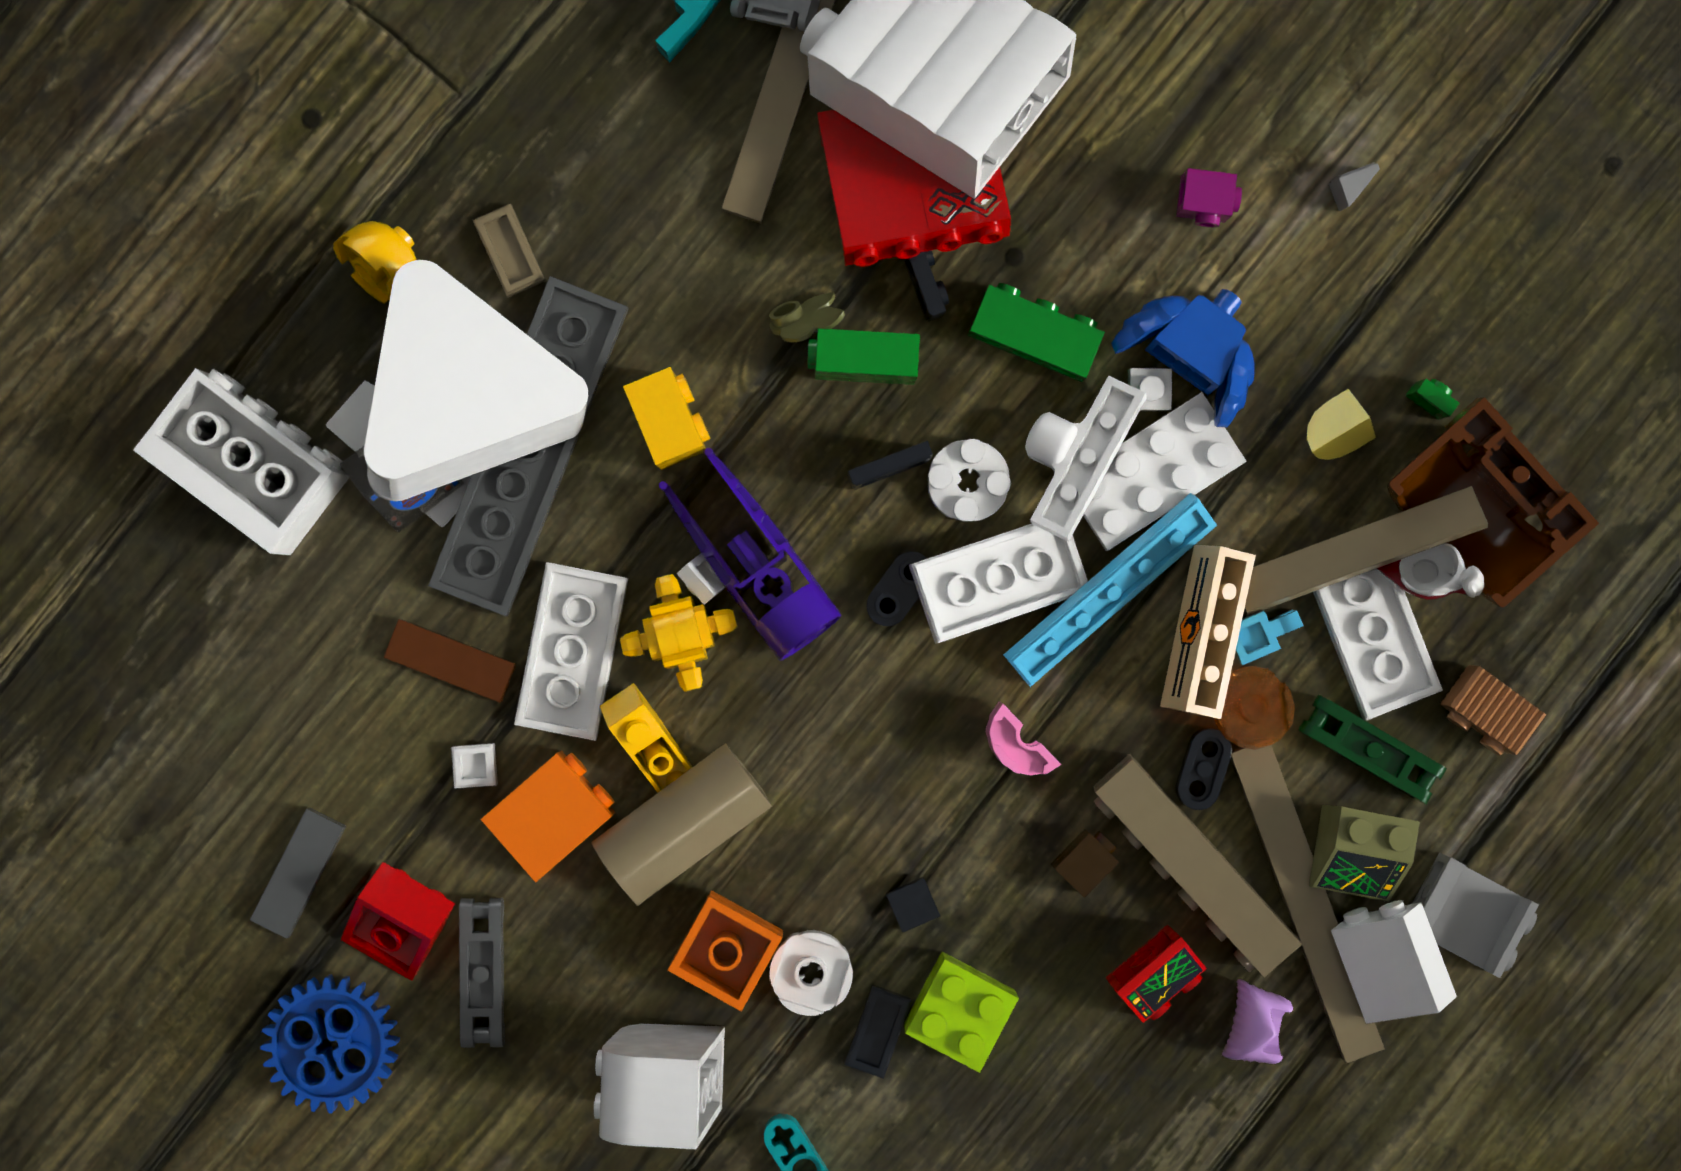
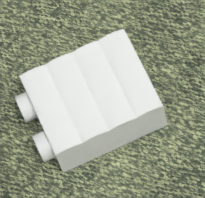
[800,0,1076,199]

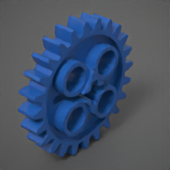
[260,974,400,1113]

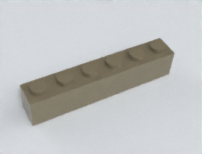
[1093,754,1302,978]

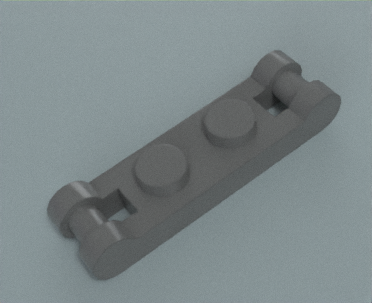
[459,898,505,1048]

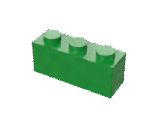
[967,282,1105,382]

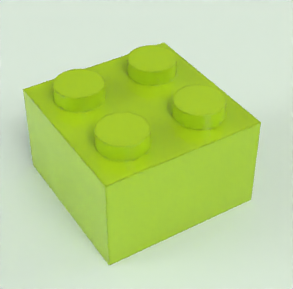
[904,952,1019,1073]

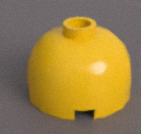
[333,221,417,304]

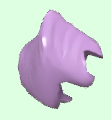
[1222,979,1293,1064]

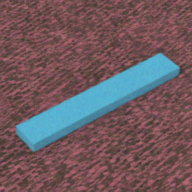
[1003,493,1217,687]

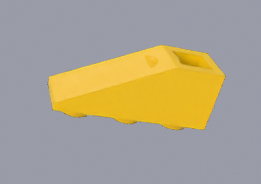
[600,683,692,793]

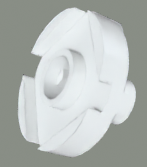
[928,439,1011,522]
[770,930,853,1016]

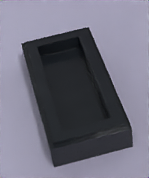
[844,984,912,1079]

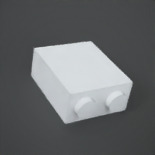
[1331,900,1457,1024]

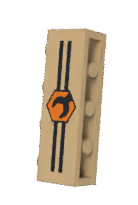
[1160,545,1256,719]

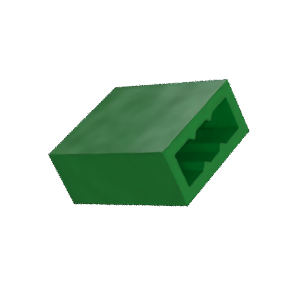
[807,328,920,385]

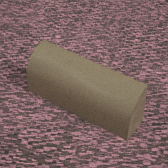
[591,743,772,906]

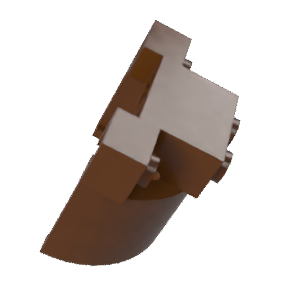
[1387,397,1599,608]

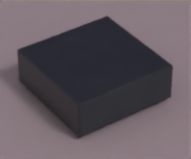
[886,877,941,933]

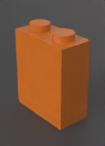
[480,750,615,883]

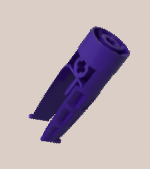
[659,448,842,661]

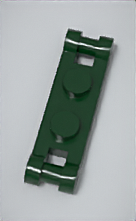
[1298,695,1447,804]

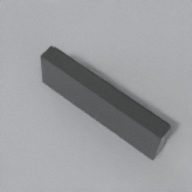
[250,807,346,939]

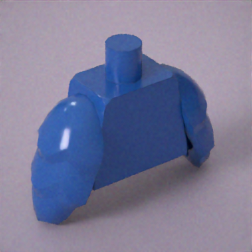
[1111,289,1255,428]

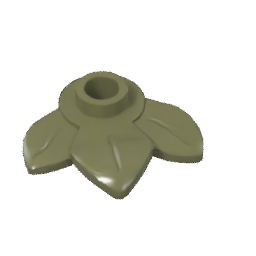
[769,292,845,342]

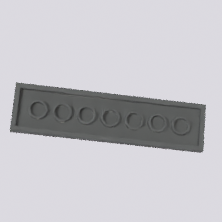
[428,276,629,616]

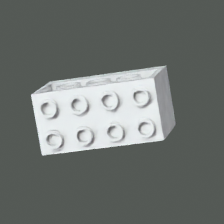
[133,368,350,555]

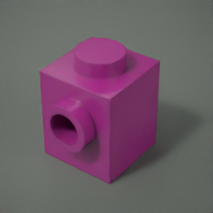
[1176,168,1242,228]

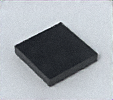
[847,441,933,490]

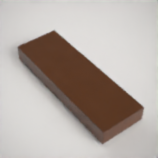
[383,619,517,703]

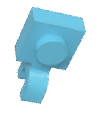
[1235,609,1304,665]

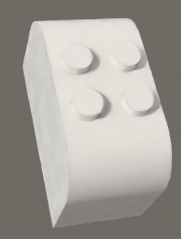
[594,1024,725,1149]

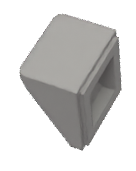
[1329,162,1380,211]

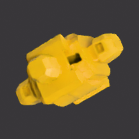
[620,574,738,692]

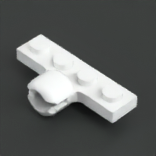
[1025,375,1146,542]

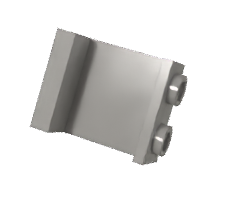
[1412,853,1539,978]

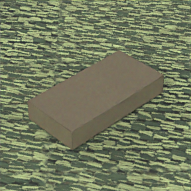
[473,204,546,298]

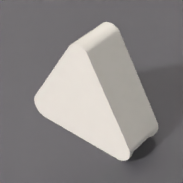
[364,260,588,501]

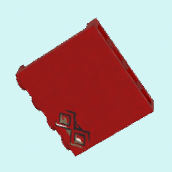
[817,110,1011,267]

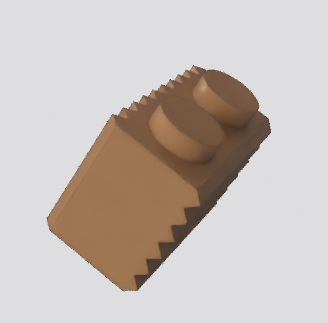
[1440,665,1546,756]

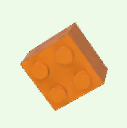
[668,890,783,1012]

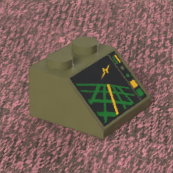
[1309,805,1420,902]

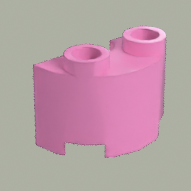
[986,702,1061,776]

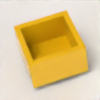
[623,367,711,470]

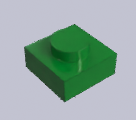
[1405,379,1460,420]

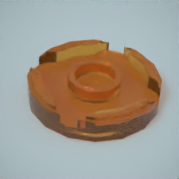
[1214,666,1295,750]

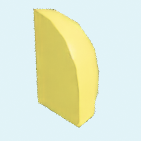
[1307,389,1376,460]

